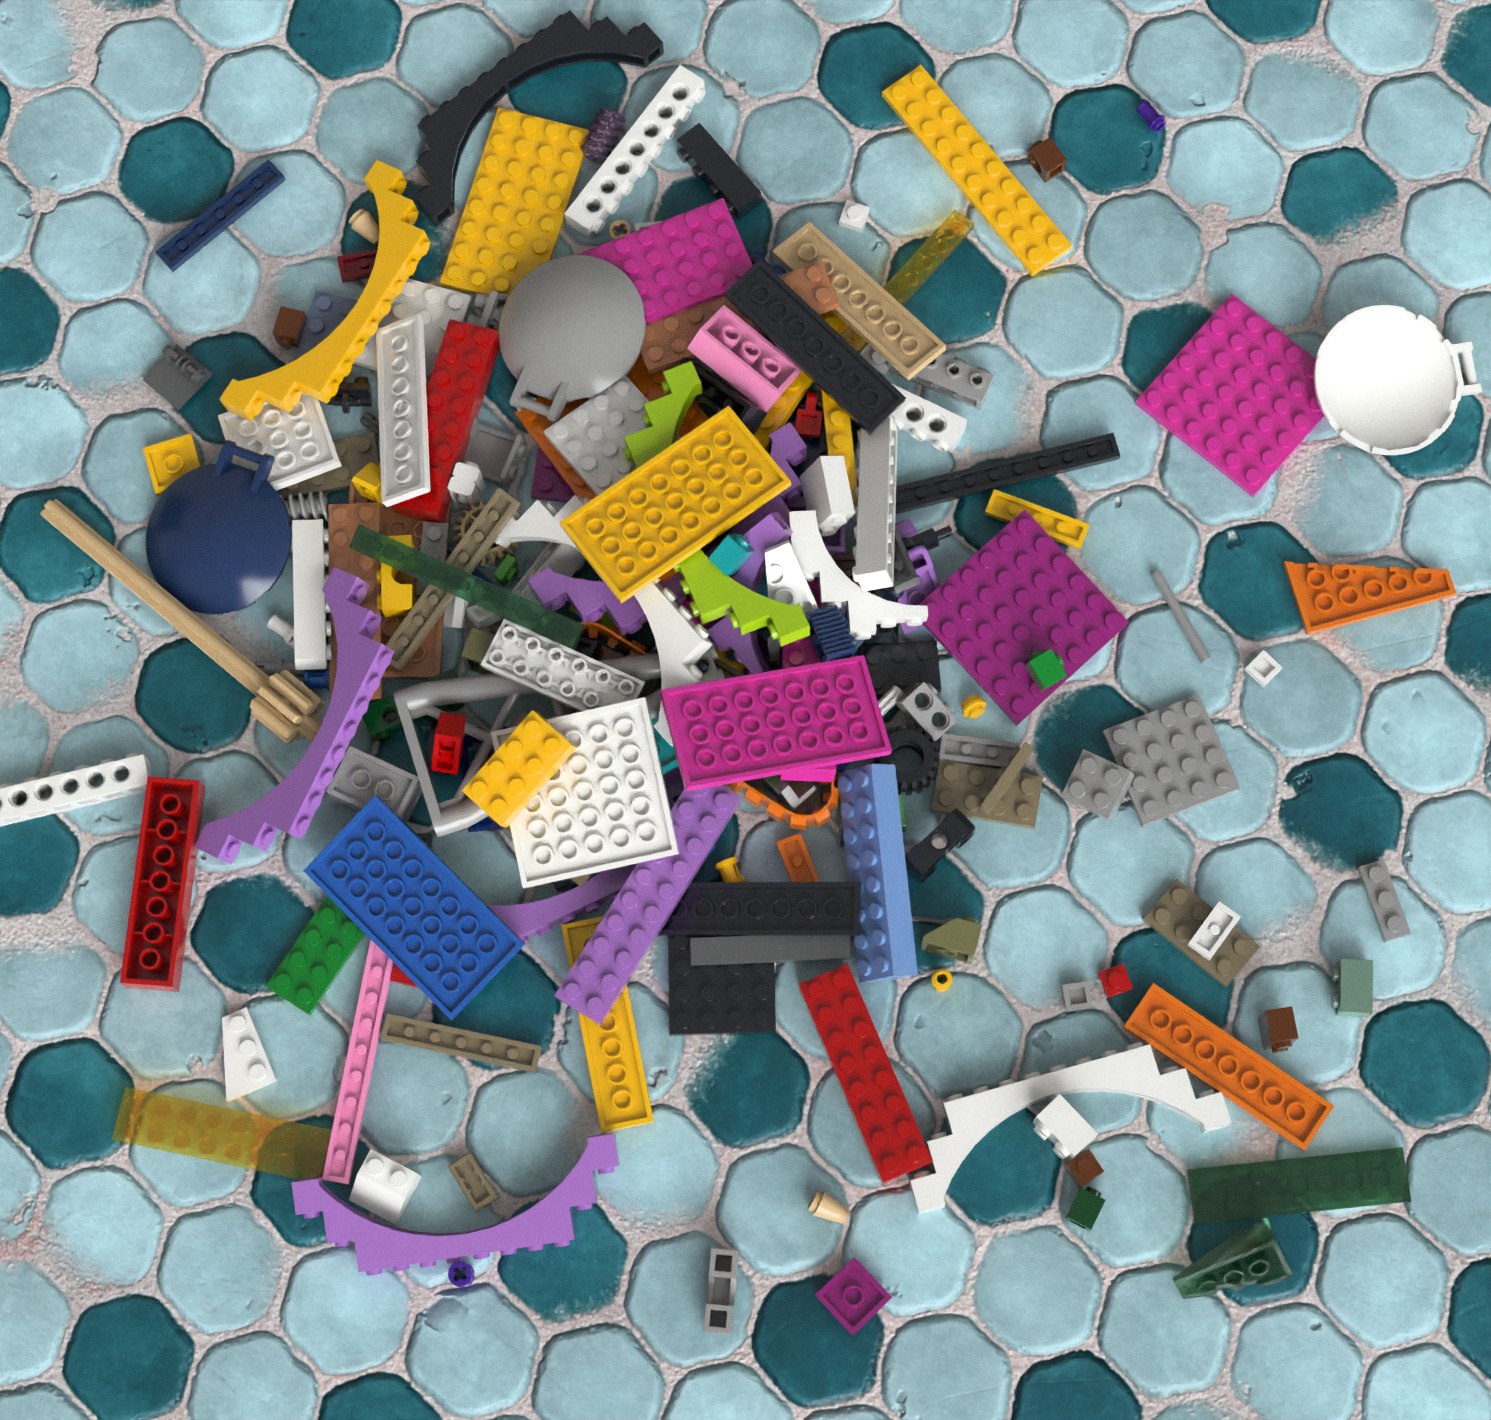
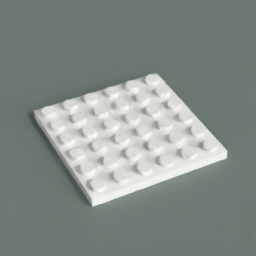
[491,697,680,888]

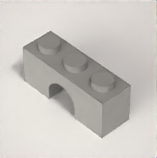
[703,1248,739,1336]

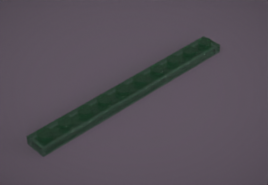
[349,524,585,650]

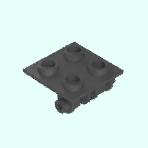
[142,344,213,411]

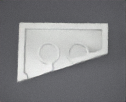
[222,1007,277,1102]

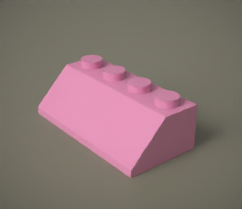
[687,305,802,412]

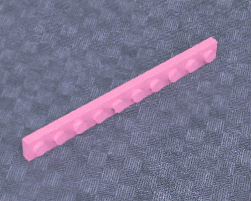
[322,939,394,1185]

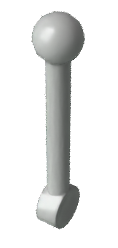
[912,916,953,925]

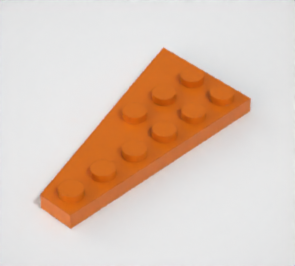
[1283,561,1456,636]

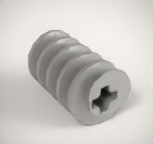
[279,490,329,526]

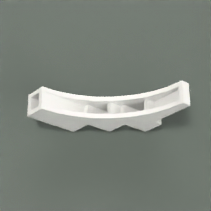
[789,510,928,640]

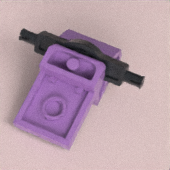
[843,518,953,634]

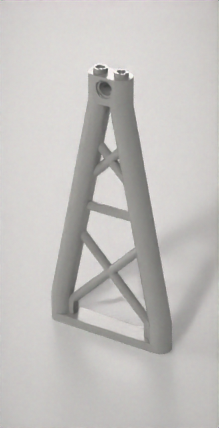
[393,645,725,838]

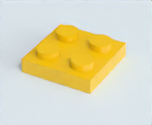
[143,433,202,496]

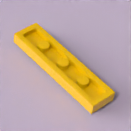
[985,489,1090,550]

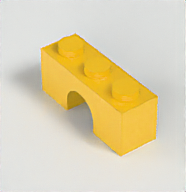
[376,535,416,617]

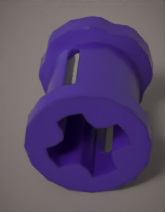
[448,1261,475,1287]

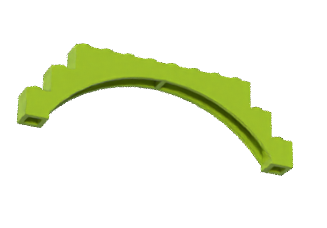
[622,361,810,647]

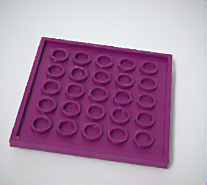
[919,509,1129,726]

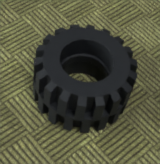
[874,725,940,796]

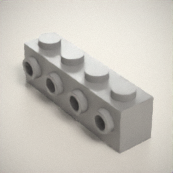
[888,352,994,410]

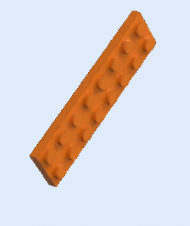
[1123,983,1334,1151]

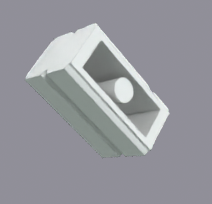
[447,461,486,510]

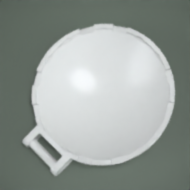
[1314,305,1482,455]

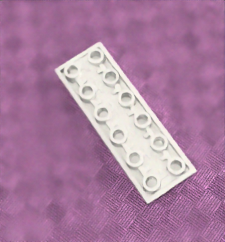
[480,619,645,712]

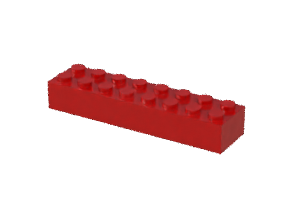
[391,319,500,523]
[120,777,206,992]
[798,964,933,1186]

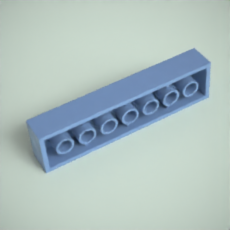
[837,764,918,983]

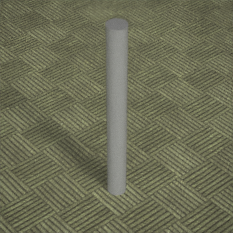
[1151,570,1211,663]

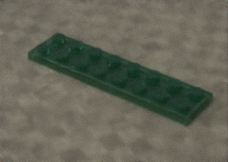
[1186,1147,1411,1225]

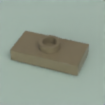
[448,1152,499,1212]

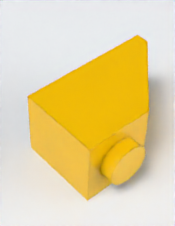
[352,462,383,506]

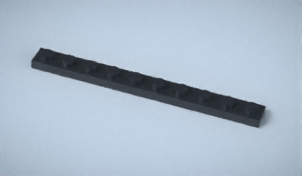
[895,433,1120,514]

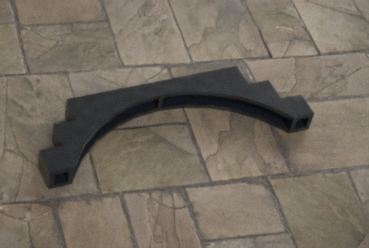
[414,10,664,227]

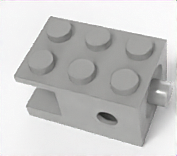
[326,746,423,824]

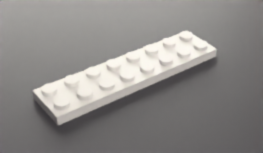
[376,314,430,507]

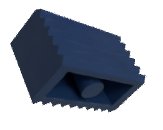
[805,604,856,662]

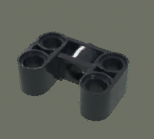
[905,808,976,884]

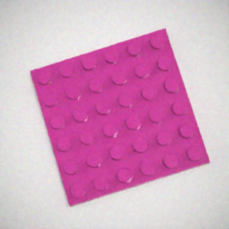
[1135,294,1324,498]

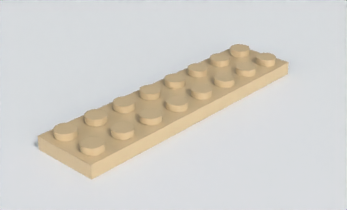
[772,222,946,381]

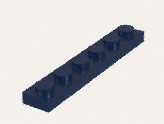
[155,159,286,272]

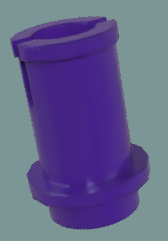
[1136,100,1166,132]

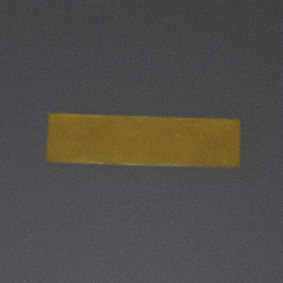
[112,1087,332,1180]

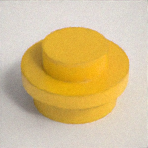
[961,695,986,718]

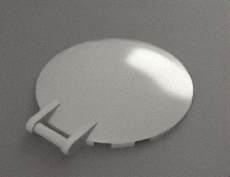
[499,255,646,422]

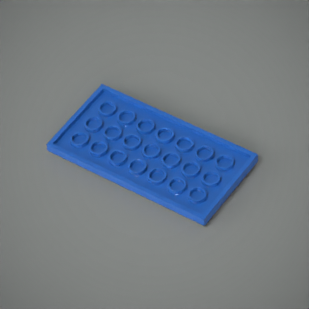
[303,795,526,1020]

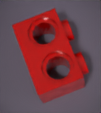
[431,712,466,775]

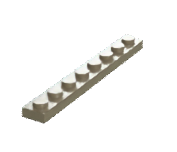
[385,487,522,671]

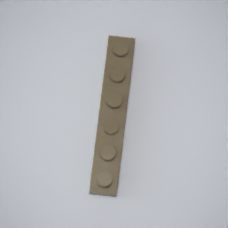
[380,1013,542,1073]

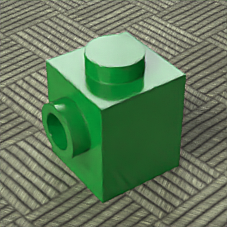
[1025,649,1067,692]

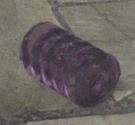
[580,108,626,165]

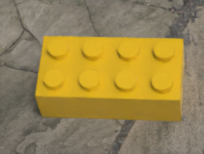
[462,710,577,828]

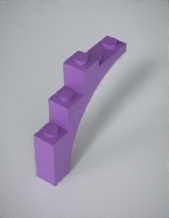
[708,512,793,675]

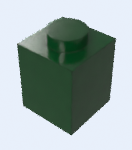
[1065,1186,1106,1231]

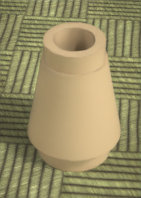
[349,208,379,245]
[807,1190,850,1224]

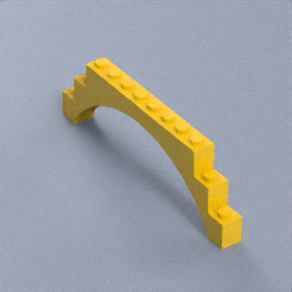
[220,160,431,422]

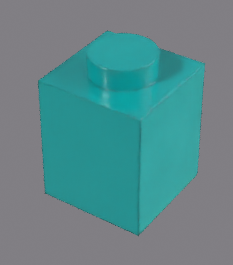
[708,533,754,576]

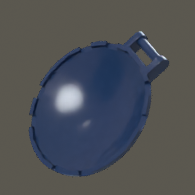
[146,440,292,615]

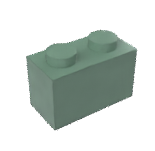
[1331,958,1373,1017]

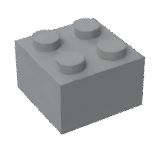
[1061,749,1135,822]

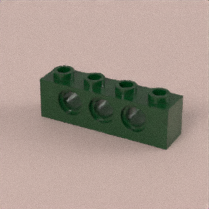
[362,668,467,742]

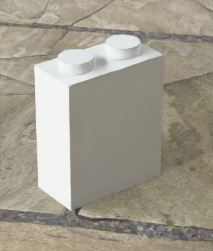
[800,456,855,536]

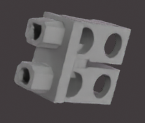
[467,290,509,334]

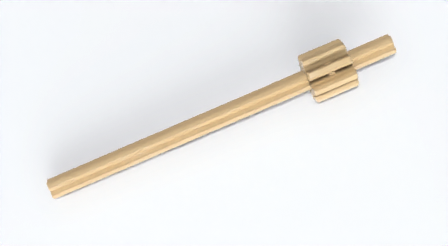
[40,499,351,756]

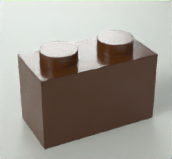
[1258,1006,1299,1053]

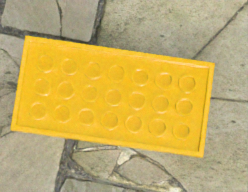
[440,107,592,295]
[559,406,791,604]

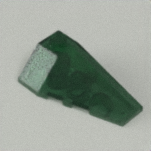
[1173,1218,1294,1299]

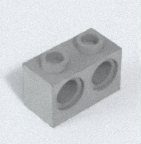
[895,682,957,742]

